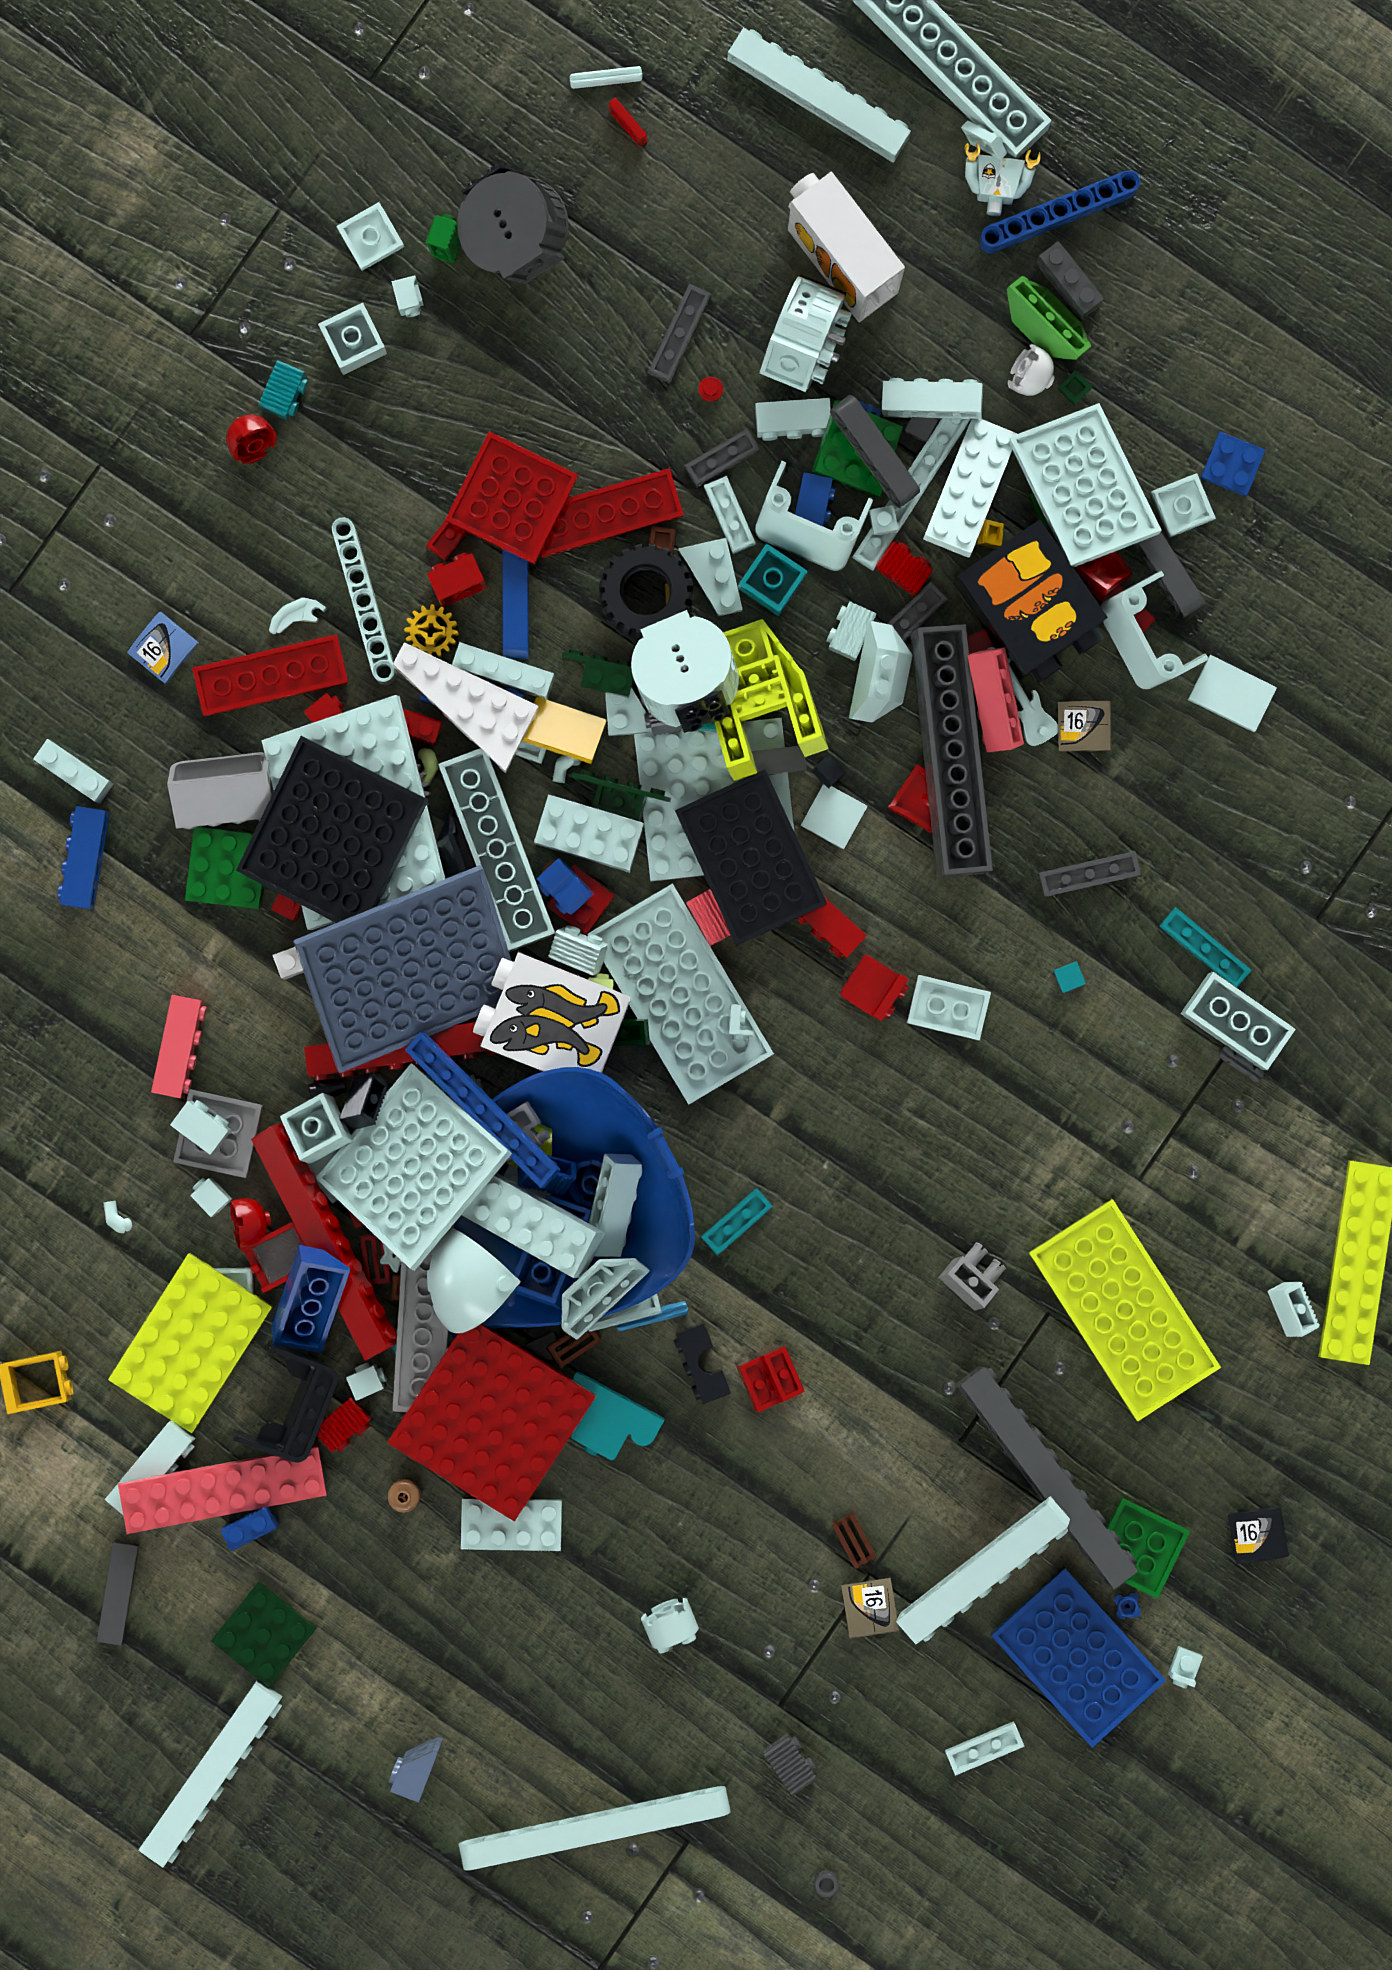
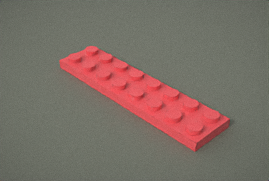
[118,1445,327,1534]

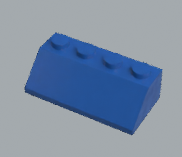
[271,1245,350,1353]

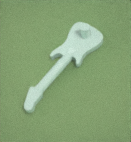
[987,647,1058,746]

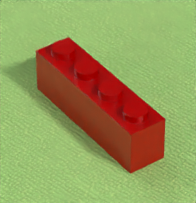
[796,897,867,959]

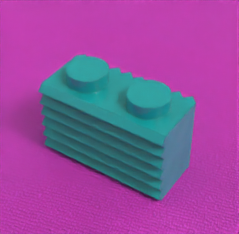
[258,360,309,421]

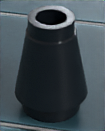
[308,1078,346,1099]

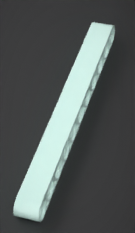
[458,1786,731,1870]

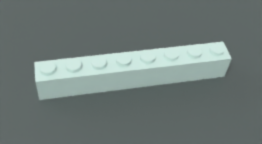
[728,27,911,163]
[896,1496,1070,1644]
[138,1680,283,1868]

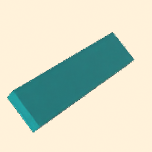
[1159,907,1252,988]

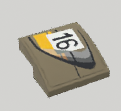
[1058,701,1112,752]
[841,1578,899,1639]

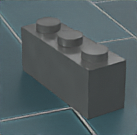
[1036,241,1104,321]

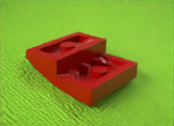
[736,1346,805,1413]

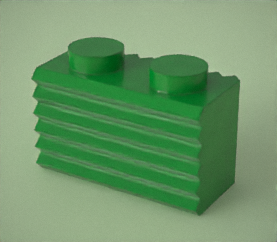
[425,214,461,264]

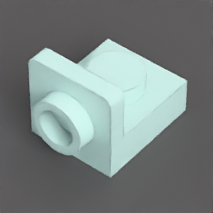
[728,1004,754,1041]
[1168,1646,1203,1689]

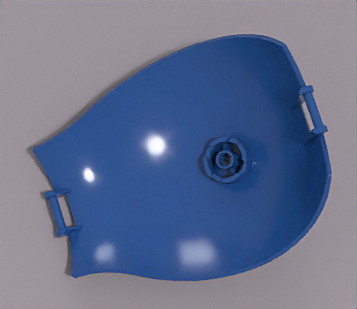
[451,1067,695,1338]

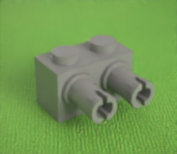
[938,1242,1006,1311]

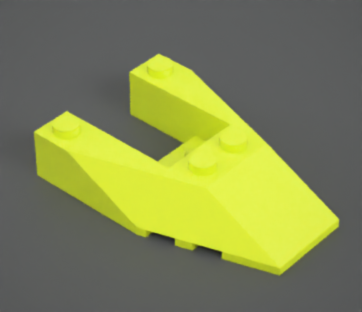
[714,619,828,781]

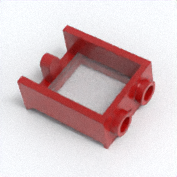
[240,1222,306,1293]

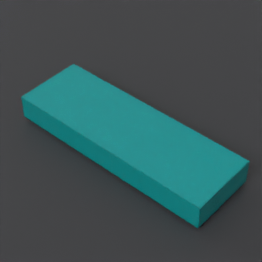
[701,1188,773,1256]

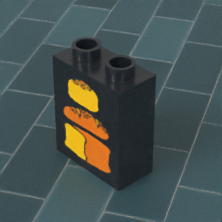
[953,520,1108,683]

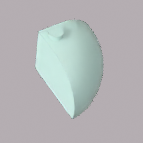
[427,1227,521,1333]

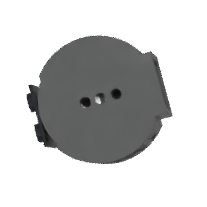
[457,165,569,284]

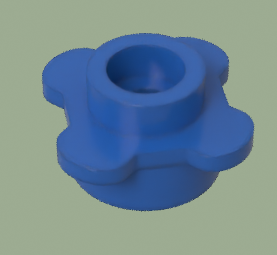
[1114,1592,1141,1620]

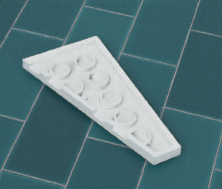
[393,643,538,773]

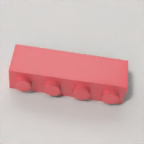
[968,647,1024,752]
[151,995,207,1098]

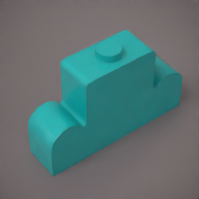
[571,1371,664,1460]

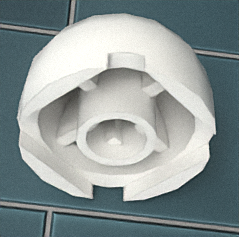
[1008,344,1054,396]

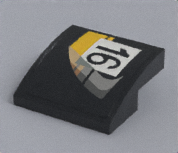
[1228,1506,1289,1564]

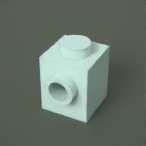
[346,1362,387,1401]

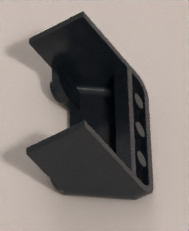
[232,1340,338,1463]

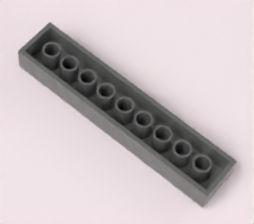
[910,624,993,878]
[955,1366,1138,1590]

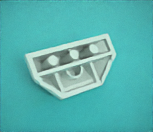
[849,620,913,722]
[562,1258,650,1340]

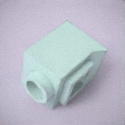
[391,275,424,317]

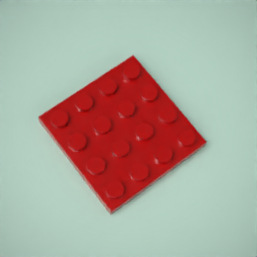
[445,431,579,565]

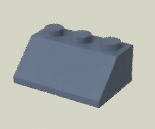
[388,1737,443,1803]

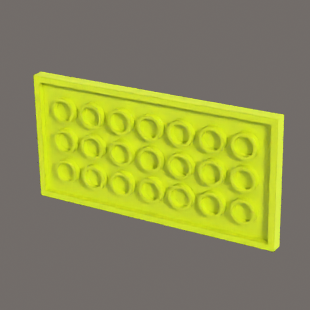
[1029,1199,1221,1422]

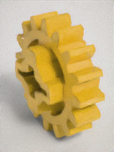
[404,604,459,658]

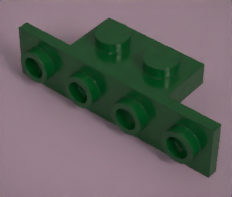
[562,649,633,698]
[571,770,671,821]

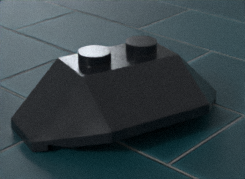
[436,809,477,879]

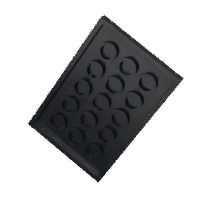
[675,769,827,946]

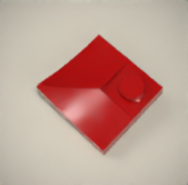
[1073,551,1132,596]
[887,764,932,833]
[546,865,615,936]

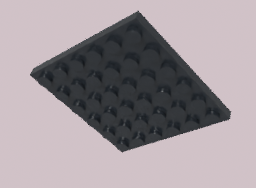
[236,736,429,923]

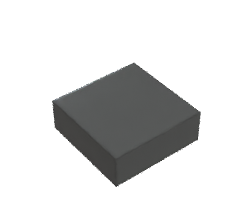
[904,417,938,443]

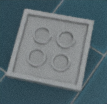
[173,1089,263,1178]

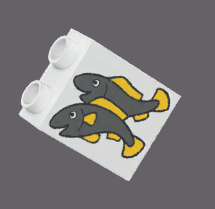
[473,952,631,1073]

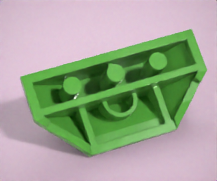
[1007,276,1091,360]

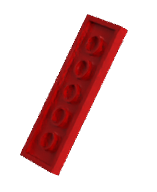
[541,468,684,558]
[192,634,349,717]

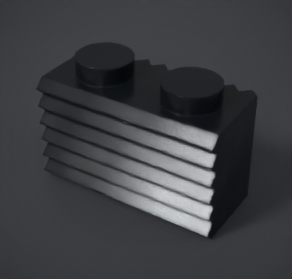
[340,1072,389,1130]

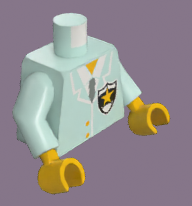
[964,143,1041,216]

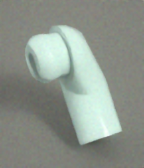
[103,1201,132,1233]

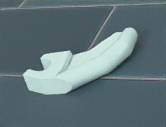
[269,598,327,634]

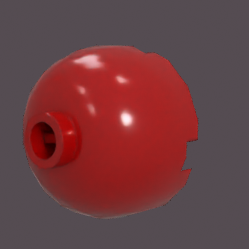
[226,414,277,464]
[230,1198,271,1248]

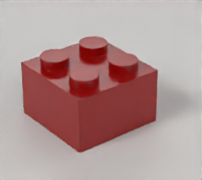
[427,553,487,608]

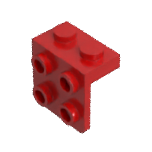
[840,955,909,1021]

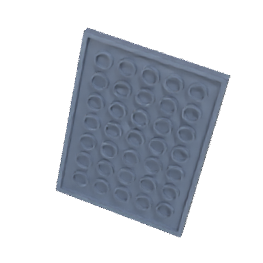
[293,865,511,1073]

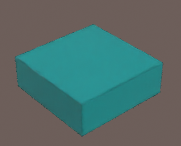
[1053,961,1086,993]

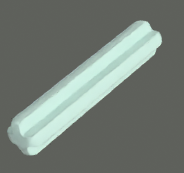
[570,66,642,89]

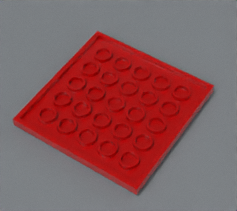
[387,1323,596,1522]

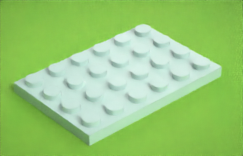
[1009,403,1161,567]

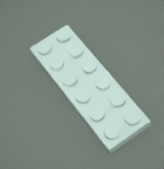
[923,419,1017,558]

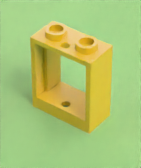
[0,1351,73,1414]

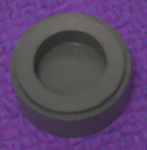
[814,1870,839,1898]

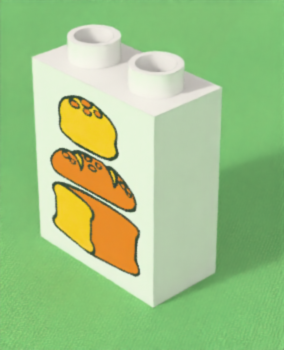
[788,171,905,323]

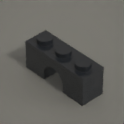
[673,1322,731,1404]

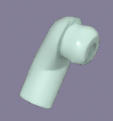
[553,755,581,783]

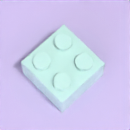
[318,303,387,375]
[280,1093,353,1164]

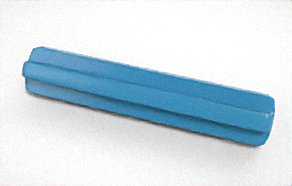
[616,1301,688,1331]

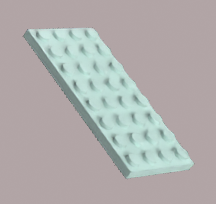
[587,883,774,1105]

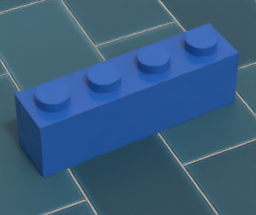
[57,806,110,910]

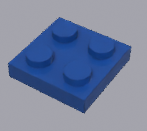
[1200,432,1265,497]

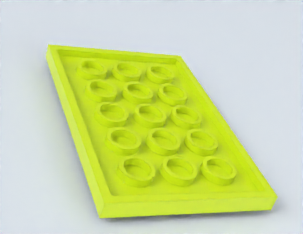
[108,1253,273,1433]

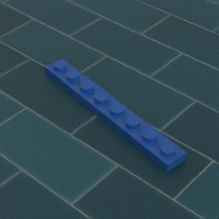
[405,1032,560,1188]

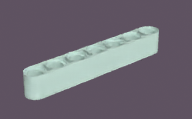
[332,517,397,685]

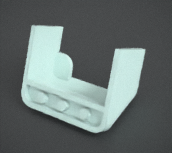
[755,461,873,571]
[1100,571,1208,689]

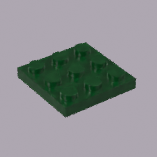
[211,1581,317,1688]

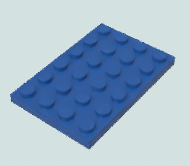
[991,1567,1166,1748]

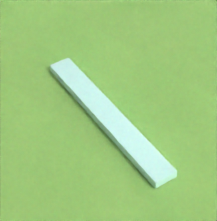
[852,418,971,571]

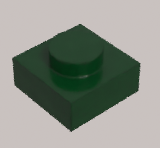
[1057,370,1093,406]

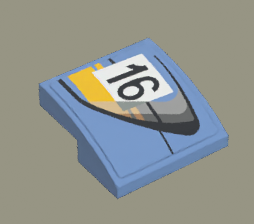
[127,612,199,684]

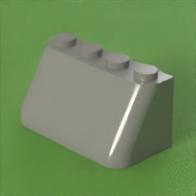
[167,752,274,829]

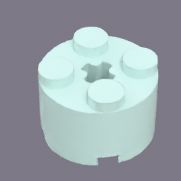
[641,1598,699,1653]

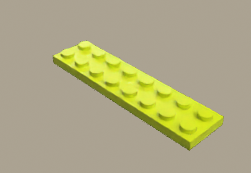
[1318,1161,1392,1365]

